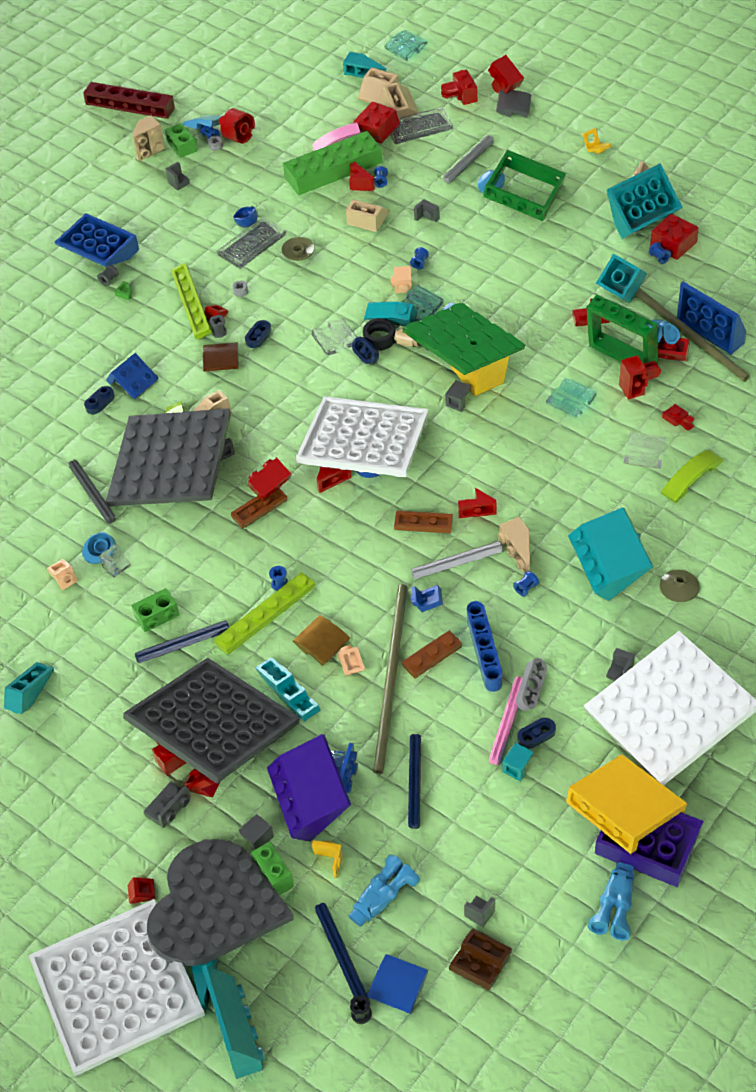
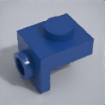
[411,585,443,612]

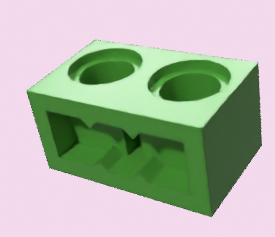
[164,123,197,158]
[131,588,180,632]
[251,842,294,895]

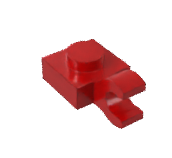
[662,404,694,431]

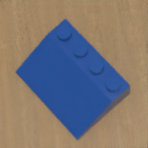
[55,213,139,267]
[677,281,746,355]

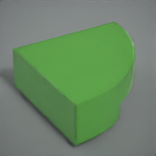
[114,281,132,300]

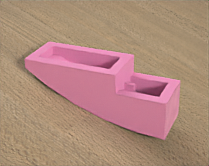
[313,123,360,151]

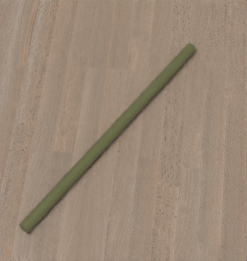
[635,288,750,382]
[373,584,407,775]

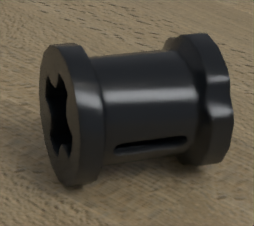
[350,995,372,1024]

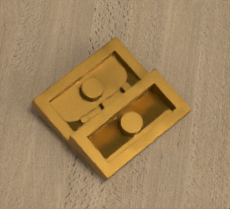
[292,615,350,666]

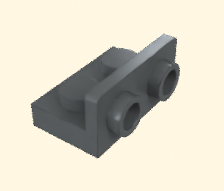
[143,781,191,828]

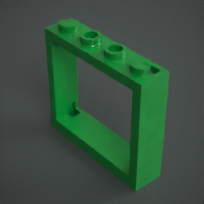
[483,150,566,221]
[586,295,658,364]

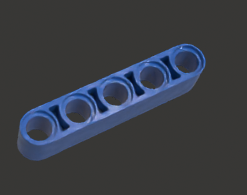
[467,601,502,692]

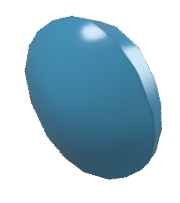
[478,170,505,193]
[82,532,116,564]

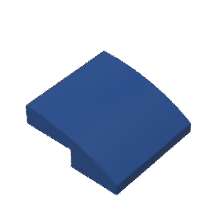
[367,954,429,1014]

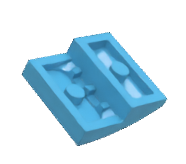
[183,115,221,129]

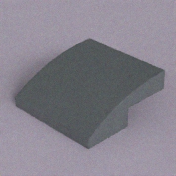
[496,90,532,118]

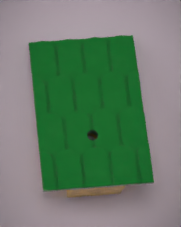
[402,303,525,396]

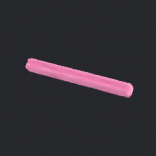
[489,676,523,765]

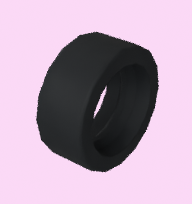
[363,318,396,350]

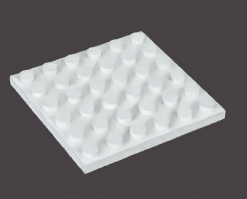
[296,396,429,477]
[584,631,756,785]
[29,899,205,1076]

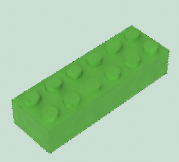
[283,131,382,196]

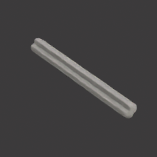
[443,135,494,183]
[411,541,503,579]

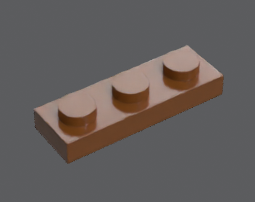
[231,488,287,529]
[394,511,453,533]
[402,630,462,679]

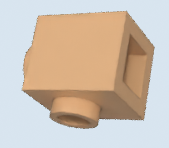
[391,266,412,293]

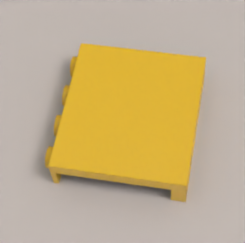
[566,754,687,854]

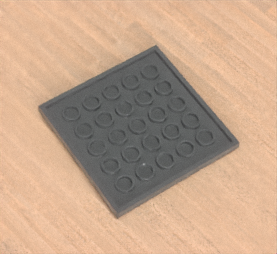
[106,408,231,506]
[123,658,300,783]

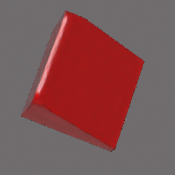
[204,304,229,321]
[128,877,155,904]

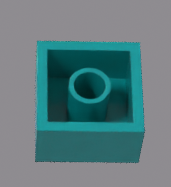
[596,253,648,304]

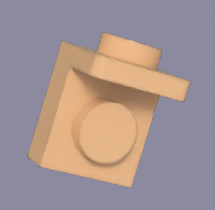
[46,559,78,590]
[337,645,365,676]

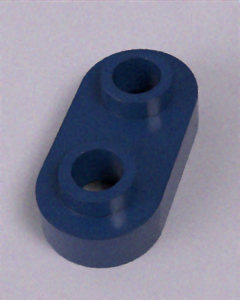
[245,320,271,348]
[352,336,379,365]
[84,386,115,414]
[517,718,556,749]

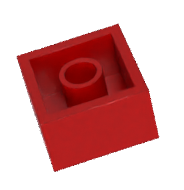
[354,101,400,144]
[650,213,699,260]

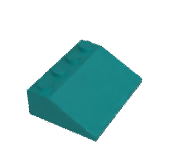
[607,163,683,239]
[568,507,654,601]
[201,965,265,1079]

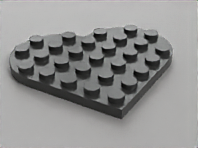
[147,839,294,966]

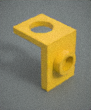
[582,128,611,154]
[312,840,343,878]

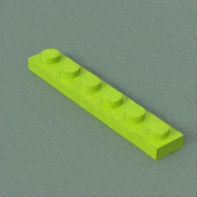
[171,263,212,340]
[214,572,316,655]

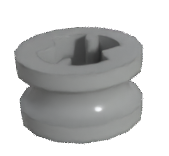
[208,136,223,151]
[232,280,248,297]

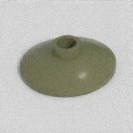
[282,237,315,261]
[660,570,699,602]

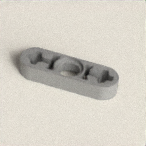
[516,658,547,711]

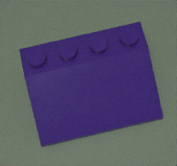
[267,734,351,842]
[595,812,703,888]

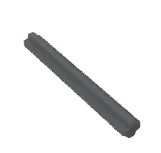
[68,459,116,524]

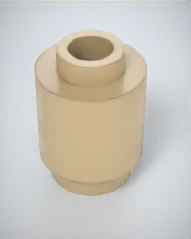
[394,327,419,348]

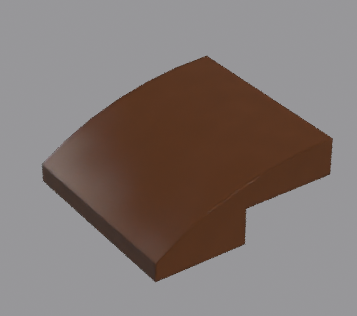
[203,342,239,372]
[449,928,512,990]

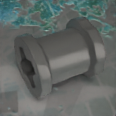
[97,265,119,286]
[210,315,227,338]

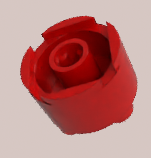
[219,108,255,144]

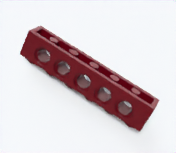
[83,82,175,119]

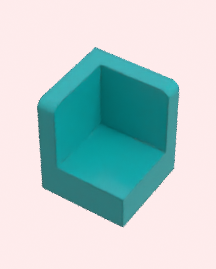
[503,742,533,782]

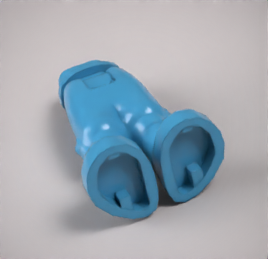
[648,320,680,344]
[348,854,420,927]
[588,862,635,941]

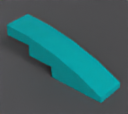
[255,657,321,722]

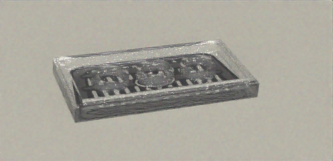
[390,107,453,144]
[217,217,286,269]

